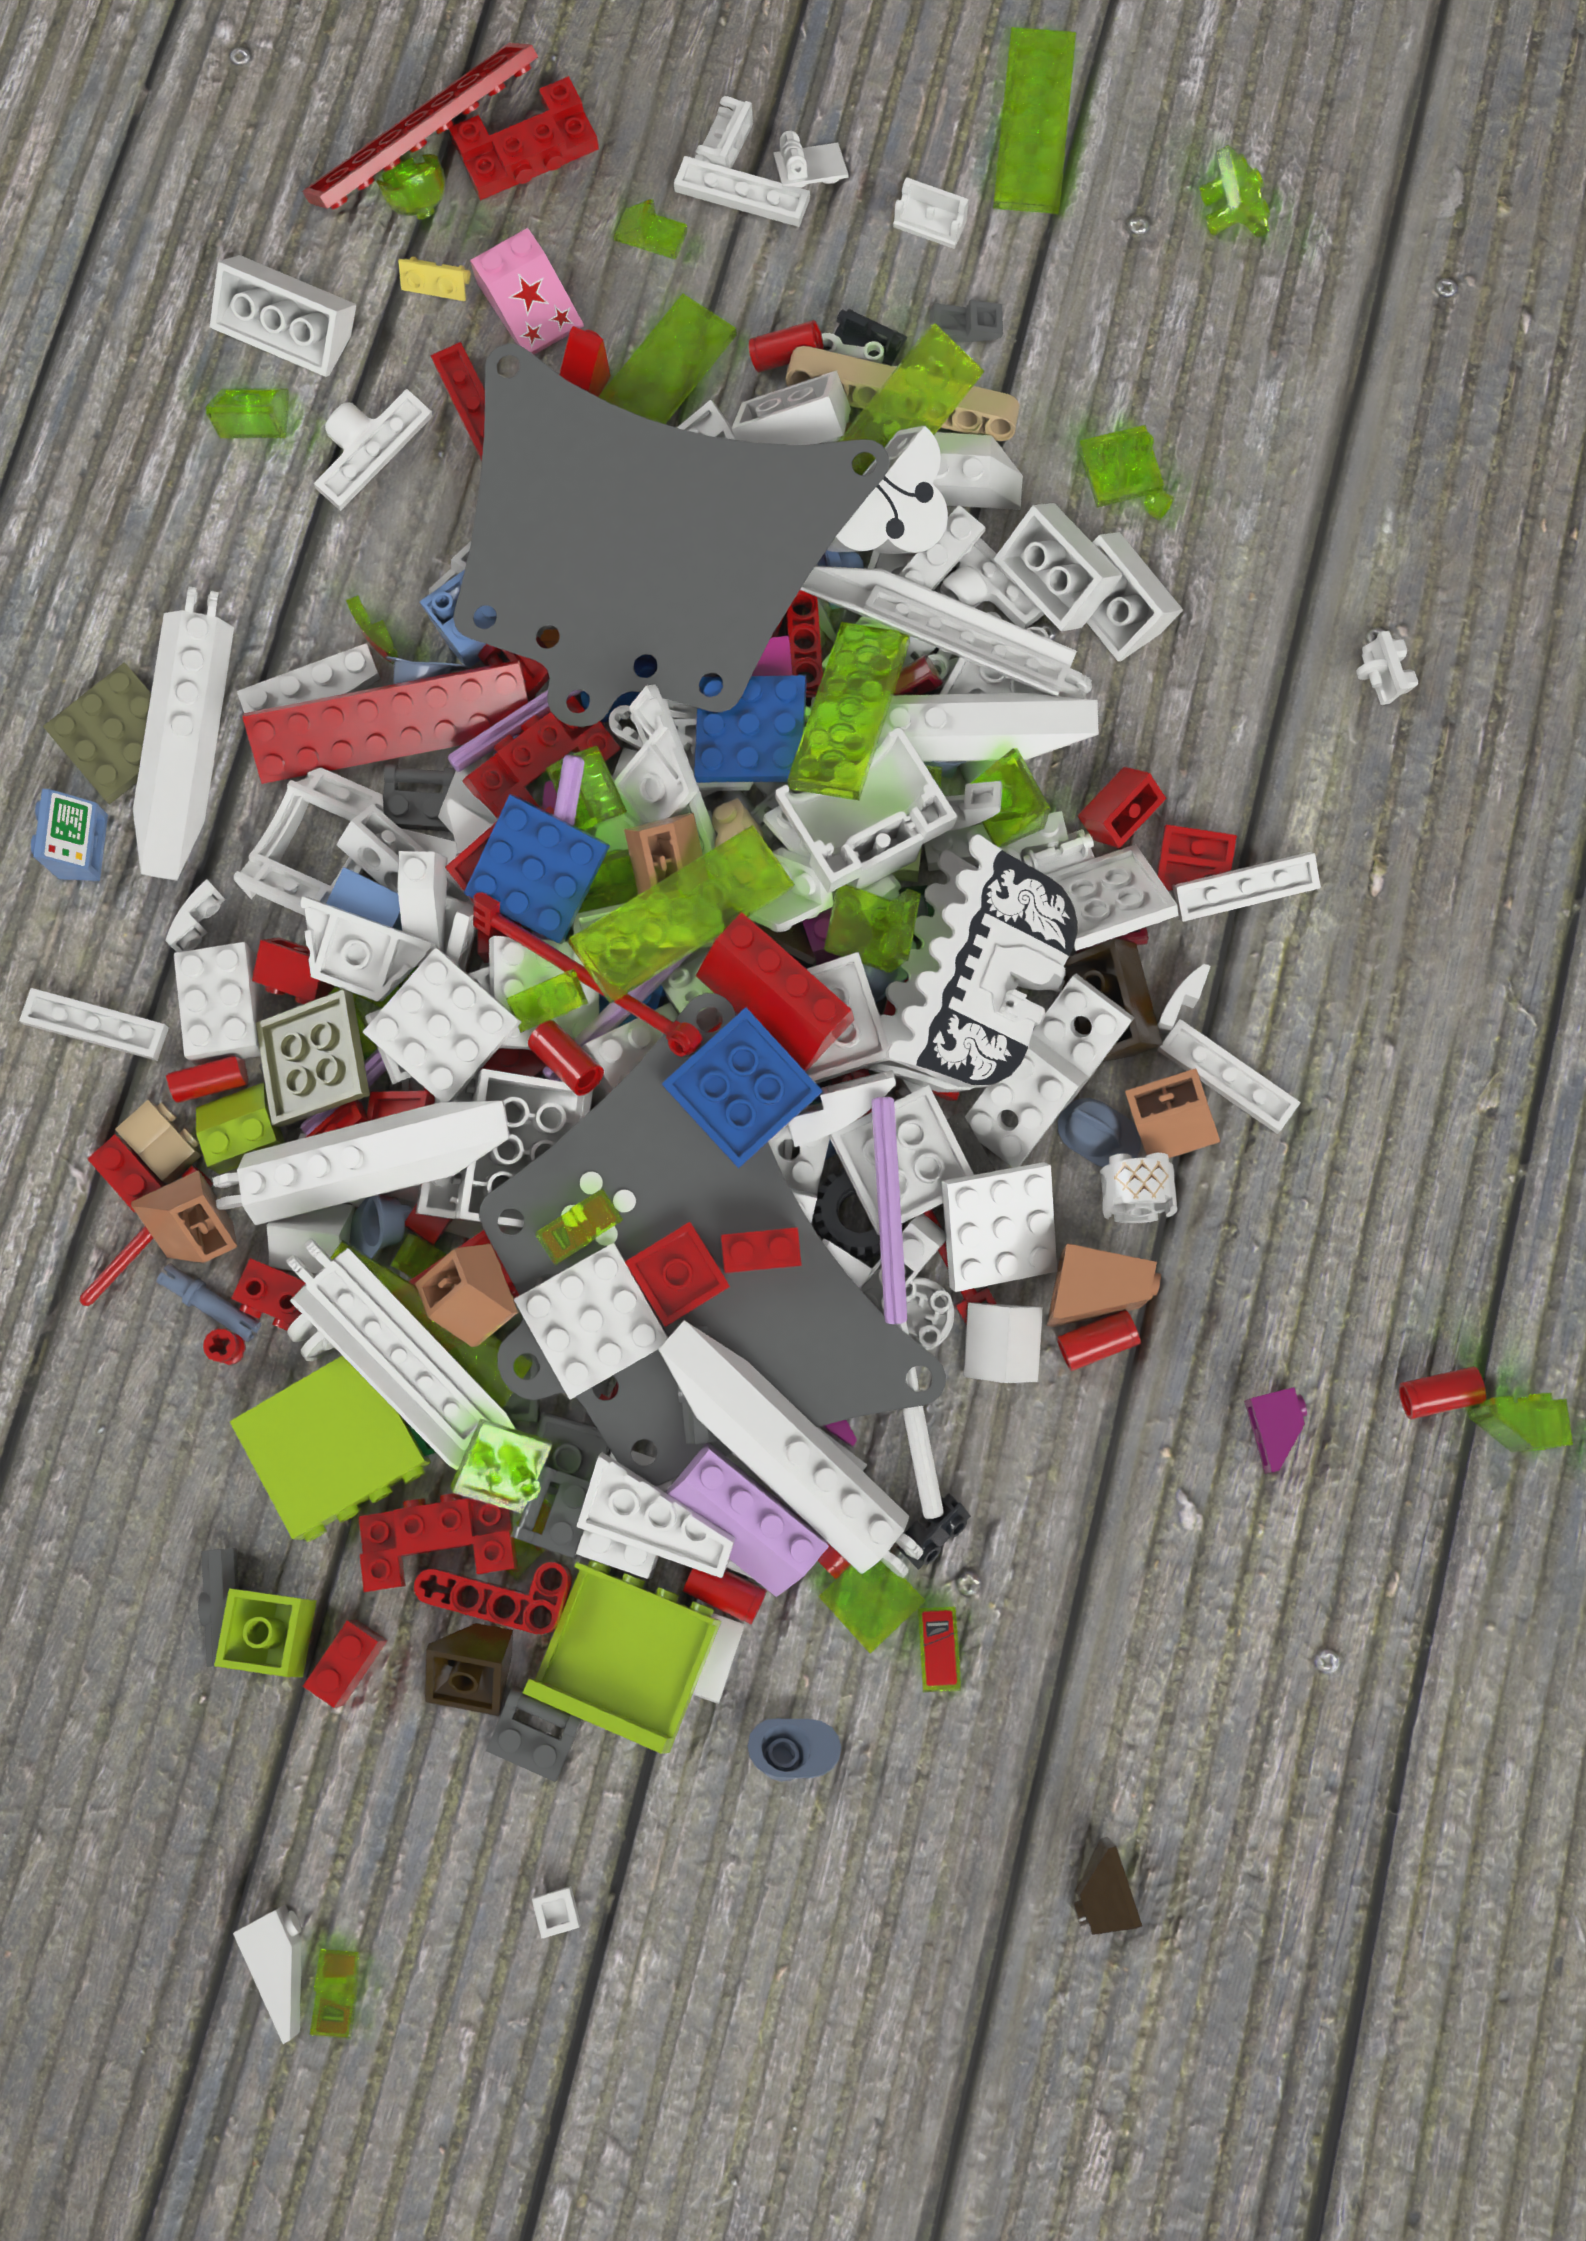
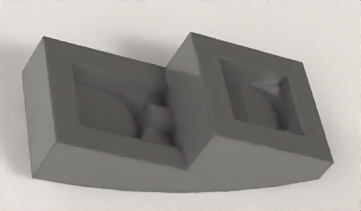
[930,300,1003,342]

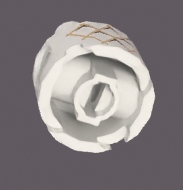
[1100,1153,1177,1223]

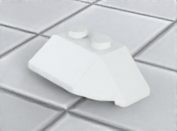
[931,432,1023,510]

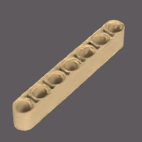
[785,346,1020,441]

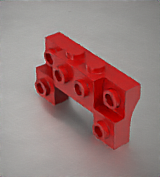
[449,76,599,201]
[462,696,621,819]
[359,1492,518,1592]

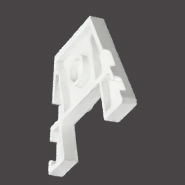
[581,684,699,827]

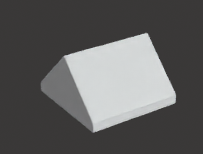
[267,1204,355,1274]
[963,1302,1043,1383]

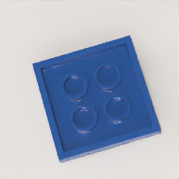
[694,675,807,783]
[463,794,610,944]
[662,1007,823,1169]

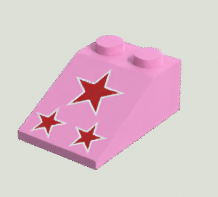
[470,228,584,355]

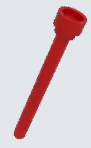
[79,1165,213,1306]

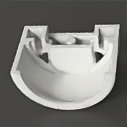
[775,728,958,893]

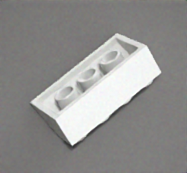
[209,255,356,377]

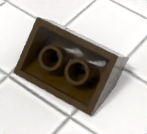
[1062,939,1163,1062]

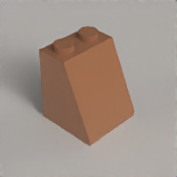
[1046,1243,1161,1327]

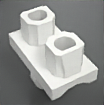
[1356,631,1418,705]

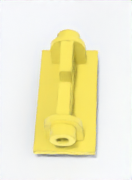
[398,256,471,301]

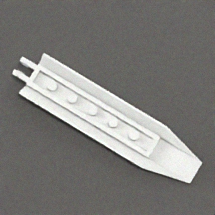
[800,566,1092,699]
[133,586,234,881]
[805,693,1099,764]
[213,1101,510,1225]
[286,1238,536,1501]
[658,1320,923,1578]

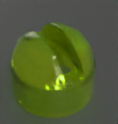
[1144,490,1174,521]

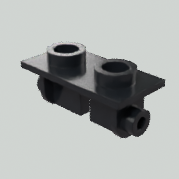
[834,309,907,366]
[896,1493,971,1570]

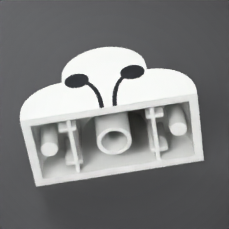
[827,426,948,554]

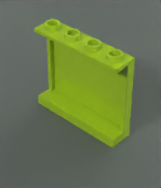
[229,1355,431,1542]
[523,1559,722,1754]

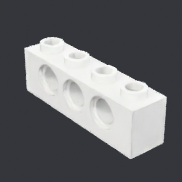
[336,803,474,905]

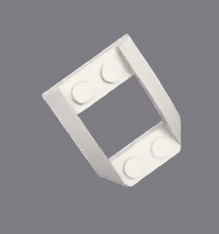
[234,767,384,916]

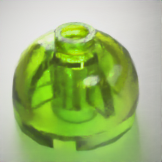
[376,154,446,219]

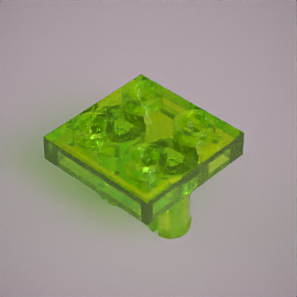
[1199,145,1270,238]
[1078,425,1164,508]
[450,1418,552,1513]
[818,1561,926,1654]

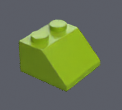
[196,1082,285,1175]
[214,1588,317,1677]

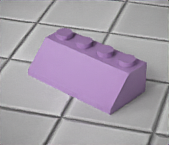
[665,1443,829,1597]

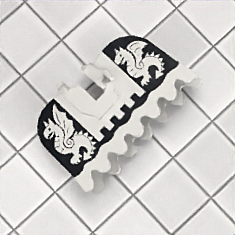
[865,834,1078,1092]

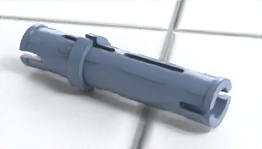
[157,1263,261,1342]

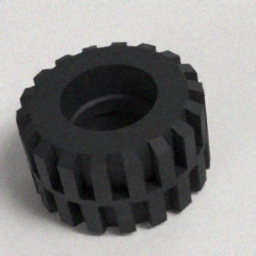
[814,1167,905,1262]

